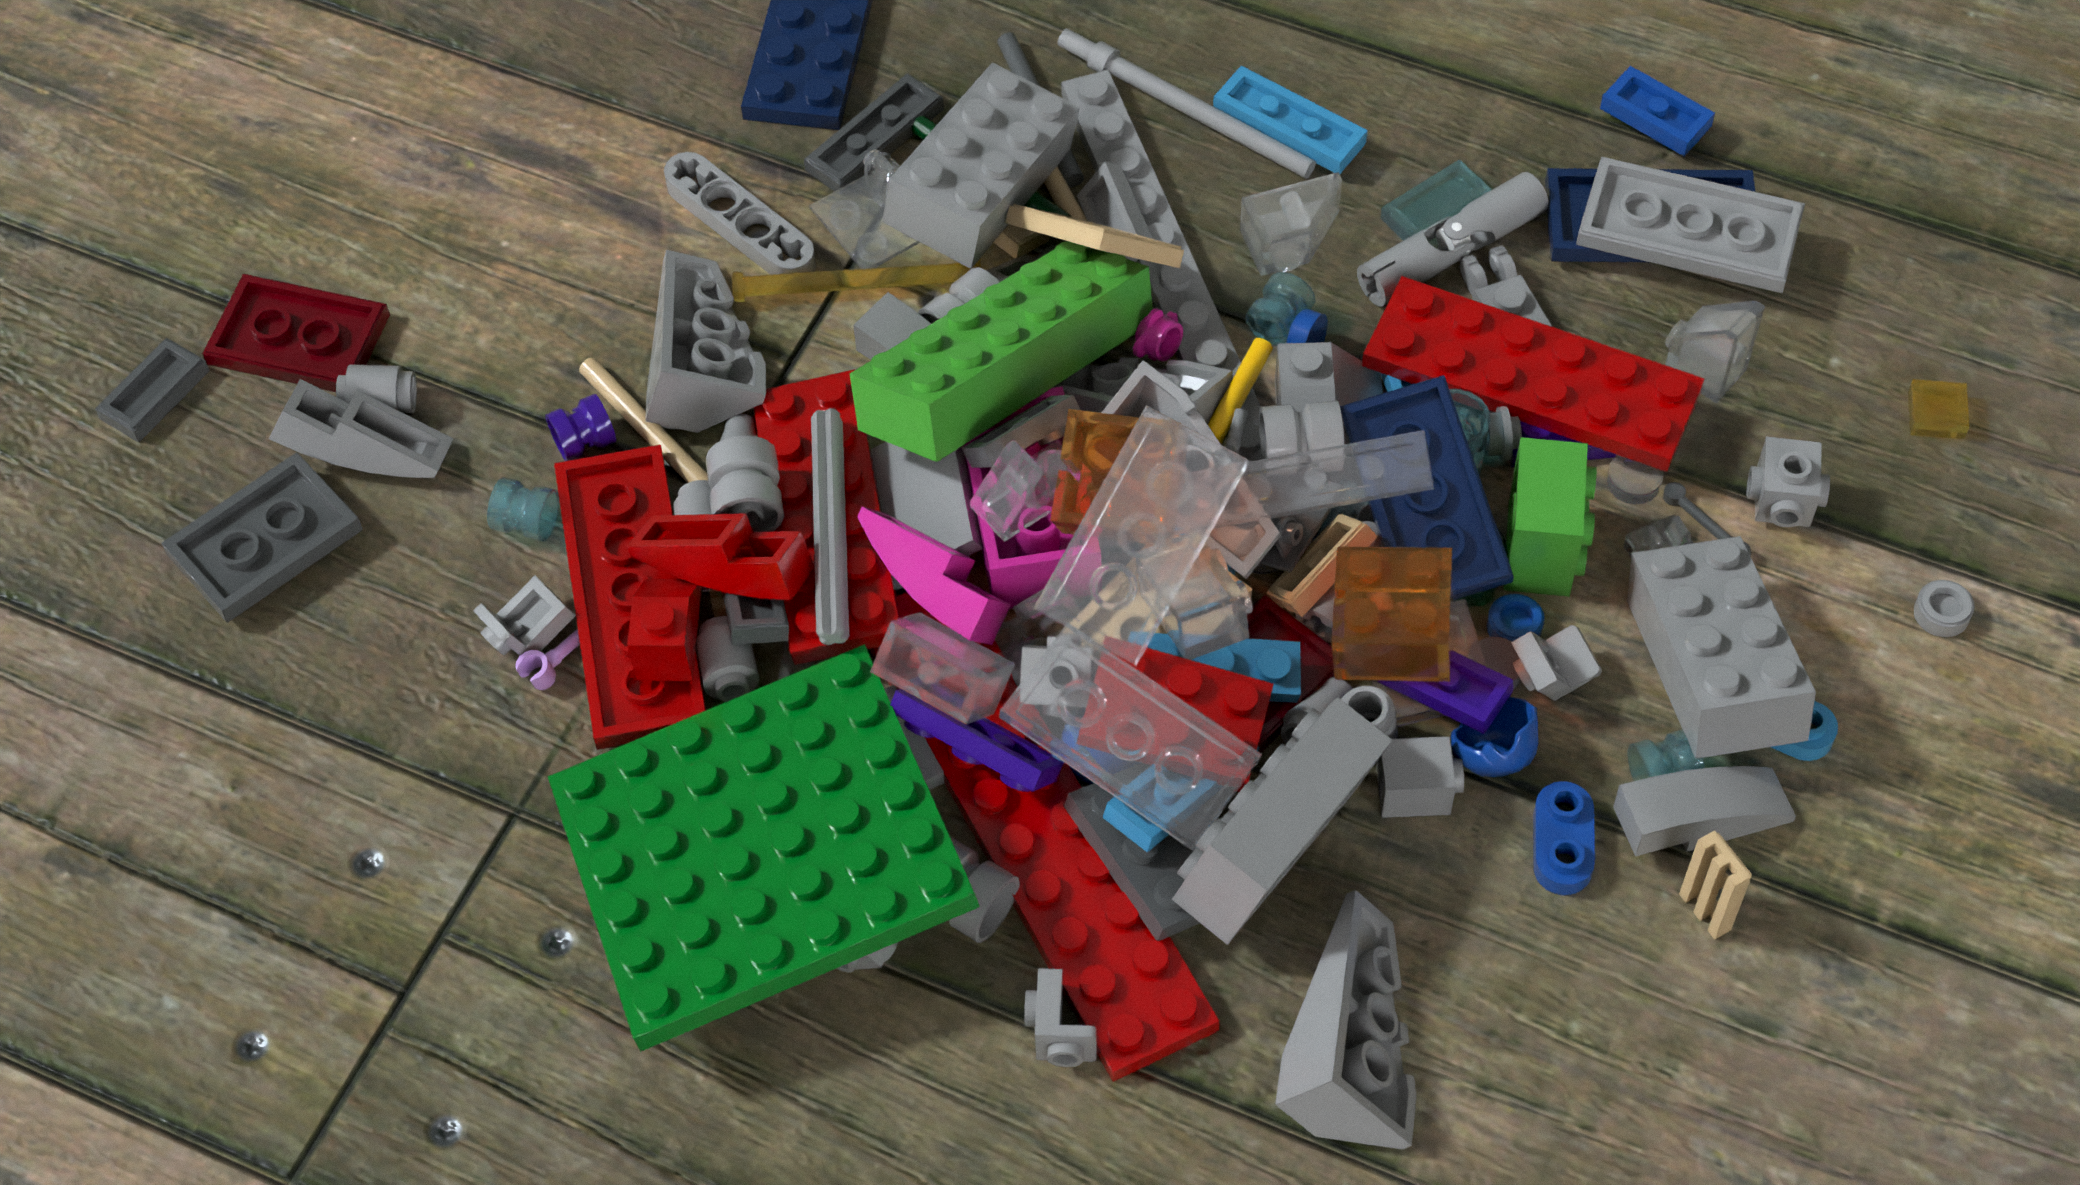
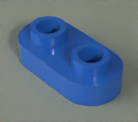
[1533,781,1595,895]

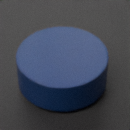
[1286,309,1328,343]
[1486,594,1545,642]

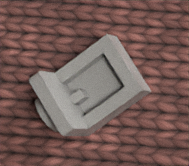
[473,575,576,656]
[1511,625,1602,701]
[1024,968,1097,1067]

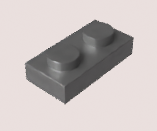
[962,395,1082,472]

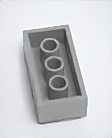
[882,62,1080,269]
[1627,536,1816,759]
[1172,697,1393,945]

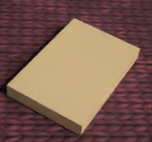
[1005,204,1184,268]

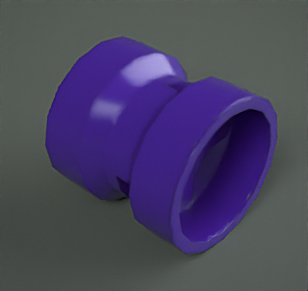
[545,393,617,461]

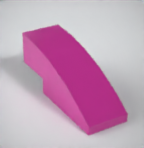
[857,507,1011,645]

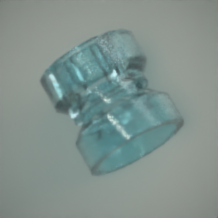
[1245,272,1316,346]
[487,477,559,542]
[1627,729,1705,781]

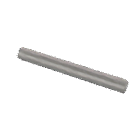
[811,408,849,645]

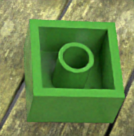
[1503,437,1597,597]

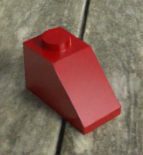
[627,579,702,681]

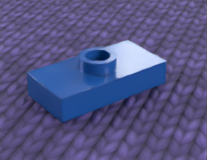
[1600,66,1715,156]

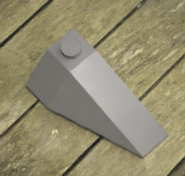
[1075,360,1281,579]

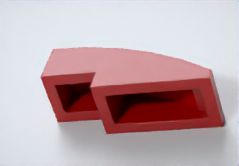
[627,513,814,600]

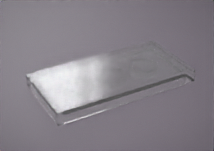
[1033,405,1249,666]
[999,623,1262,851]

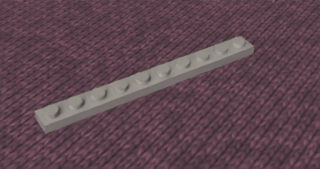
[1061,70,1262,466]

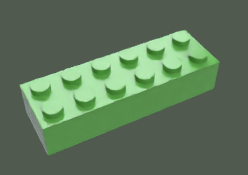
[850,241,1153,462]

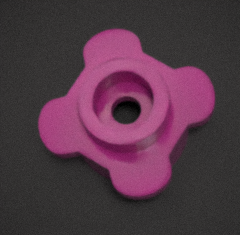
[1133,308,1183,362]

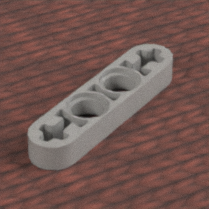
[664,152,816,285]

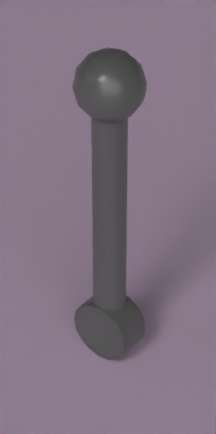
[1663,482,1752,556]

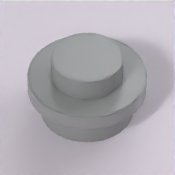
[1482,406,1522,461]

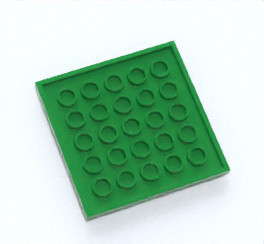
[548,644,980,1052]

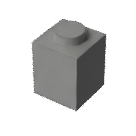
[1376,736,1464,818]

